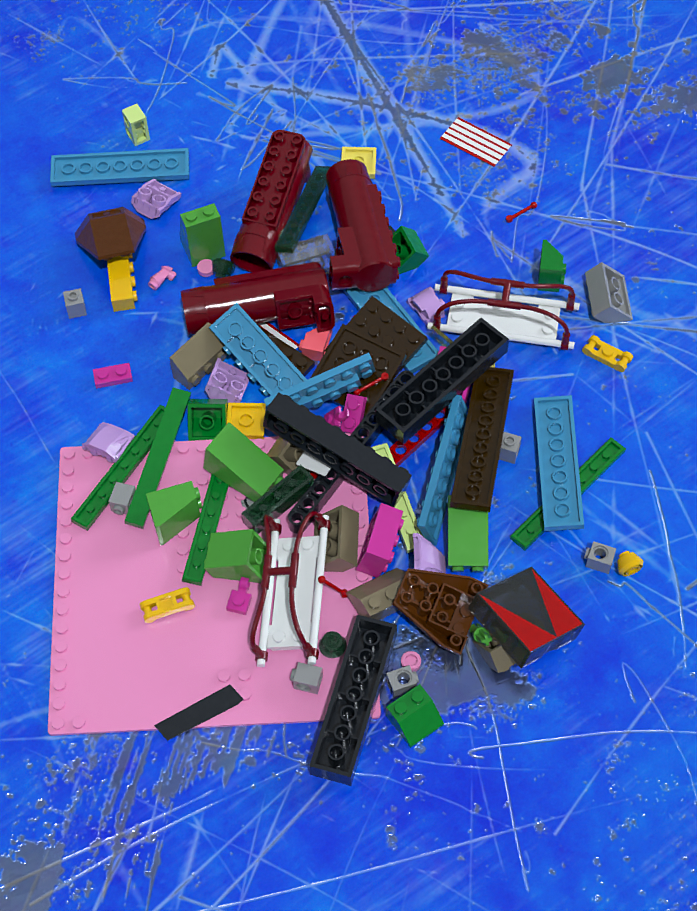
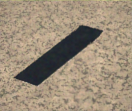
[154,685,244,741]

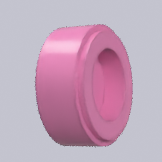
[197,259,215,277]
[401,651,421,672]

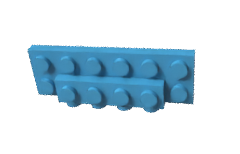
[209,303,307,397]
[264,353,375,409]

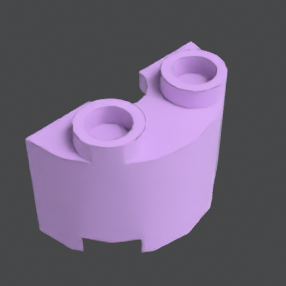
[406,287,445,326]

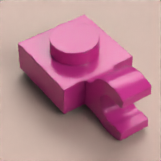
[324,406,349,427]
[226,577,252,615]

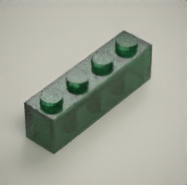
[241,465,314,534]

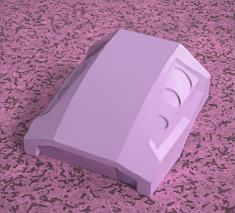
[131,179,182,219]
[205,358,250,403]
[82,422,135,463]
[413,533,446,573]

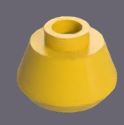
[617,551,644,576]

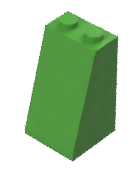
[180,203,226,267]
[203,422,284,505]
[447,495,488,573]

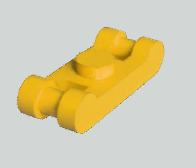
[582,335,633,372]
[139,587,195,623]

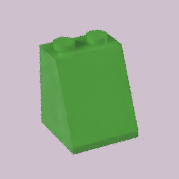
[146,481,203,546]
[204,529,266,583]

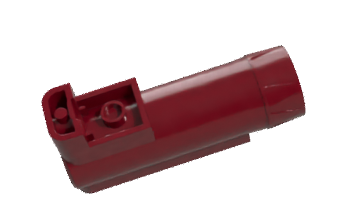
[230,130,313,273]
[326,159,401,291]
[180,262,335,335]

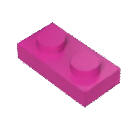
[93,363,133,389]
[340,394,367,433]

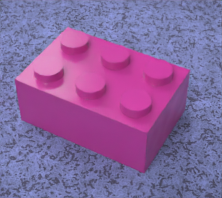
[356,503,404,578]

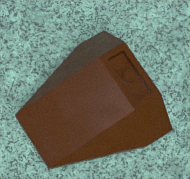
[75,207,146,261]
[393,568,489,656]

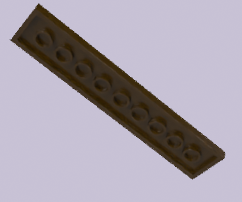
[450,367,514,512]

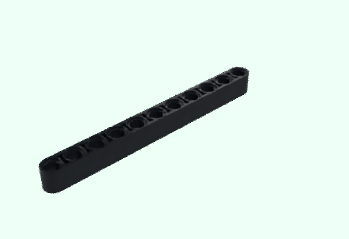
[288,371,414,534]

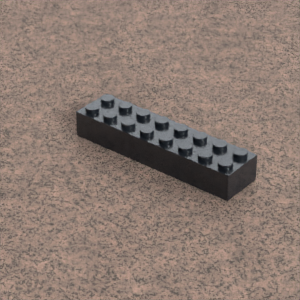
[375,318,509,445]
[263,392,412,507]
[309,615,397,786]

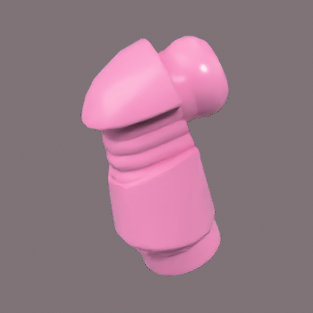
[148,266,176,290]

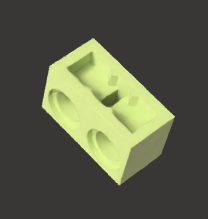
[122,104,150,146]

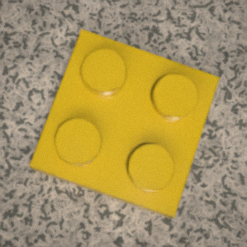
[227,403,266,439]

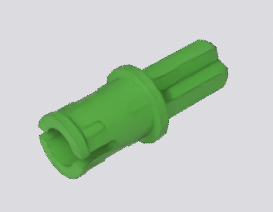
[470,623,492,646]

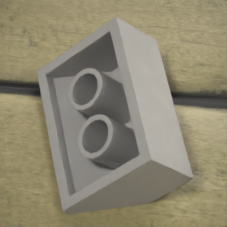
[585,262,633,323]

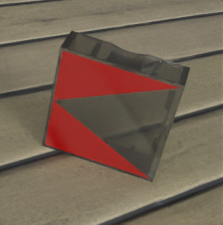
[468,567,585,669]

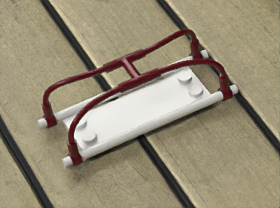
[427,270,580,350]
[250,511,331,668]

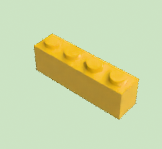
[107,253,138,312]

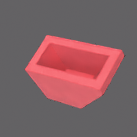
[299,328,333,361]

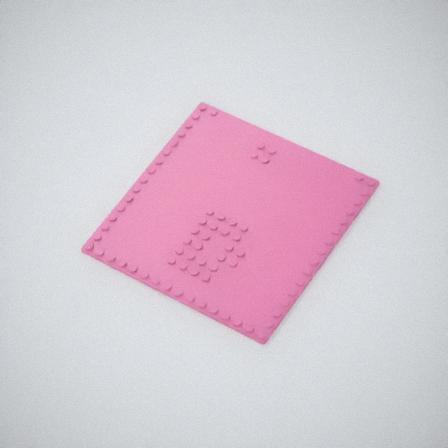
[48,433,381,736]

